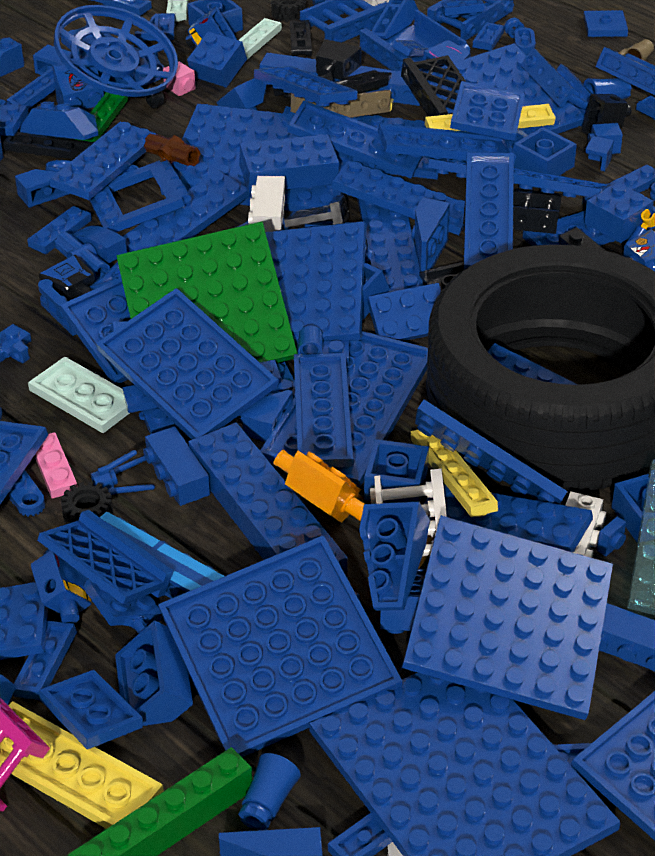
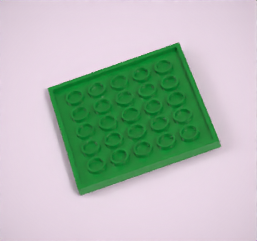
[116,221,297,363]

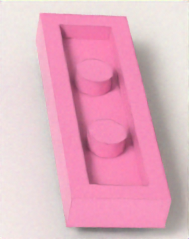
[34,432,78,499]

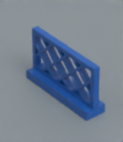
[37,510,174,604]

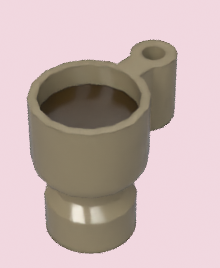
[618,39,654,61]

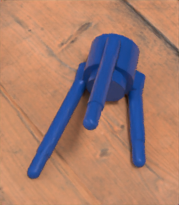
[90,450,155,495]

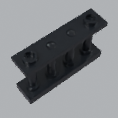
[463,189,562,234]

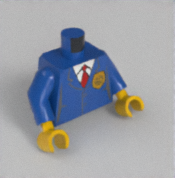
[623,209,655,271]

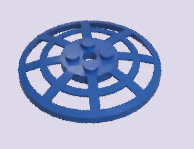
[54,5,178,97]

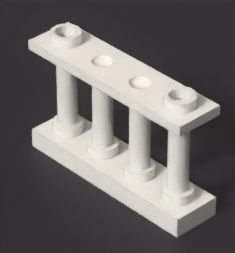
[370,469,447,556]

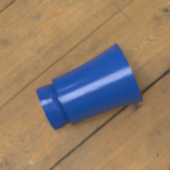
[583,78,632,99]
[239,753,301,831]

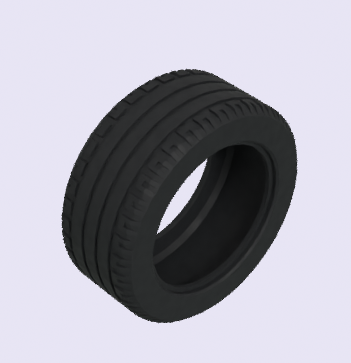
[426,245,655,492]

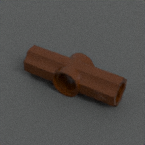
[144,133,201,166]

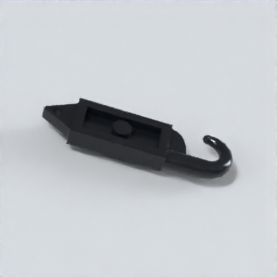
[335,70,392,94]

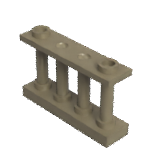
[291,90,391,118]

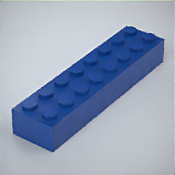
[188,422,347,577]

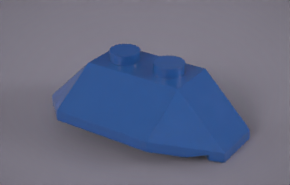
[19,102,98,140]

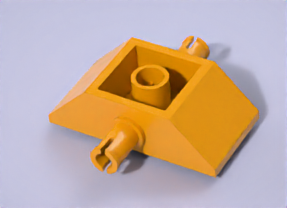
[273,450,364,523]

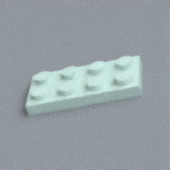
[28,357,130,433]

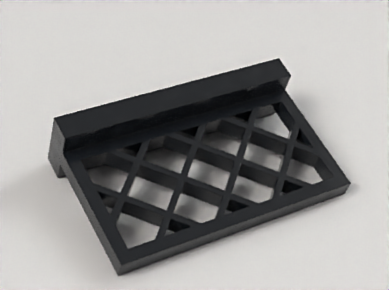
[401,55,466,117]
[284,194,349,227]

